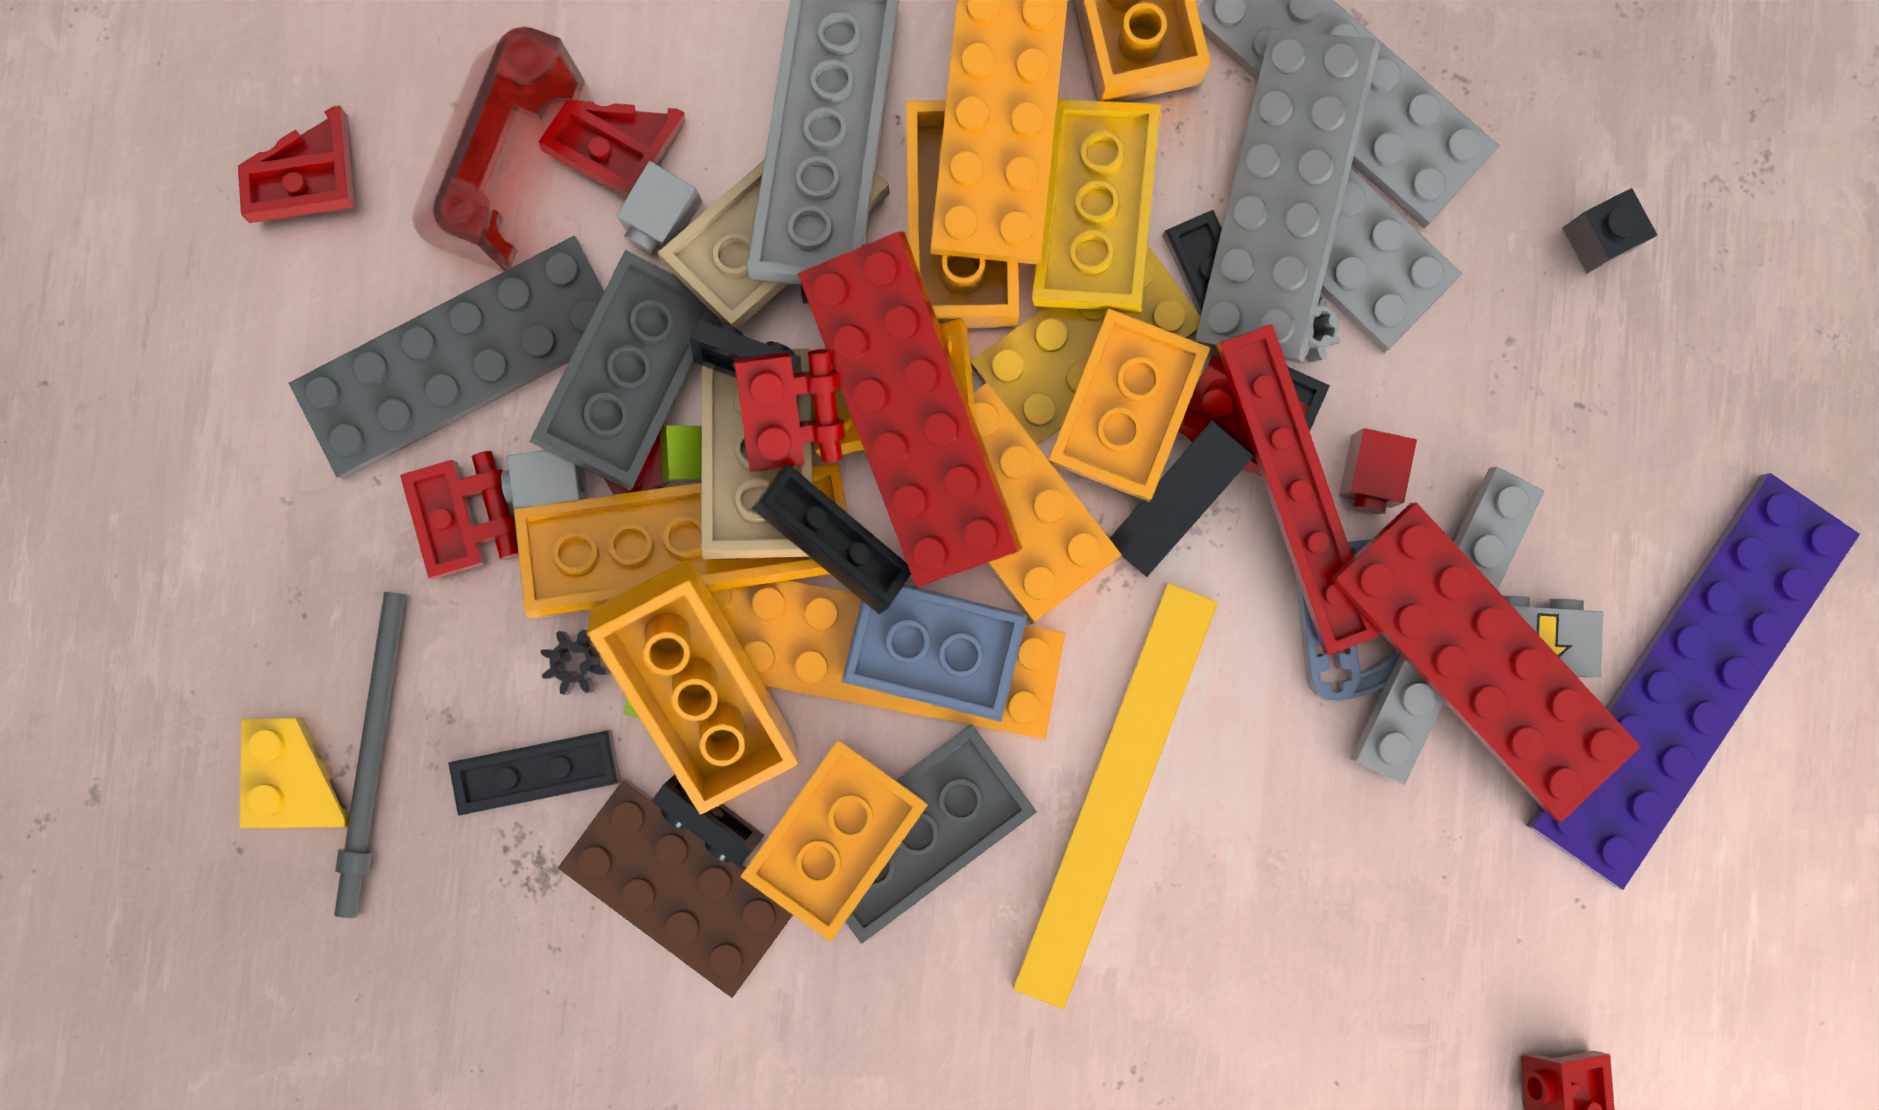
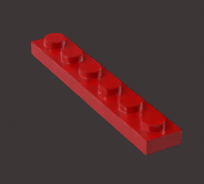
[1216,324,1380,655]

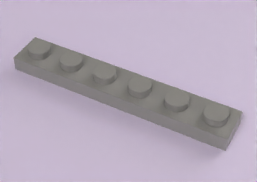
[1350,466,1545,785]

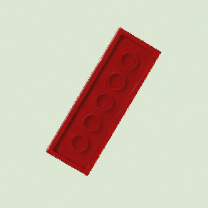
[798,231,1023,588]
[1330,503,1641,822]

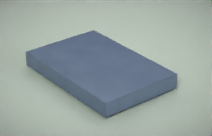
[841,584,1028,722]

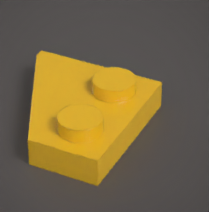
[240,718,349,828]

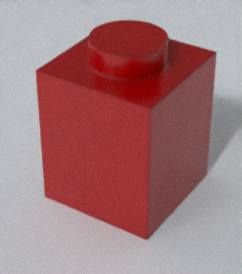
[1339,428,1417,514]

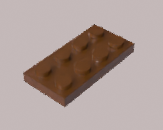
[558,779,793,998]

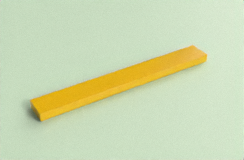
[1012,583,1218,1010]

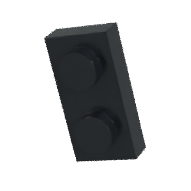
[690,319,802,378]
[651,774,765,867]

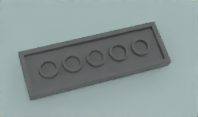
[289,235,605,479]

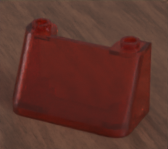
[412,27,585,272]

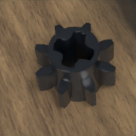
[540,629,610,695]

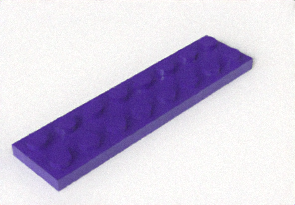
[1526,473,1860,890]

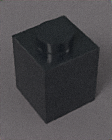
[1562,188,1658,274]

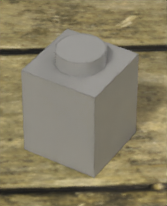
[616,161,702,253]
[501,450,588,509]

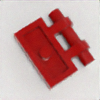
[734,349,846,472]
[400,451,519,579]

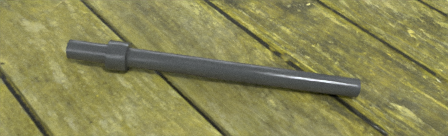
[334,592,406,918]

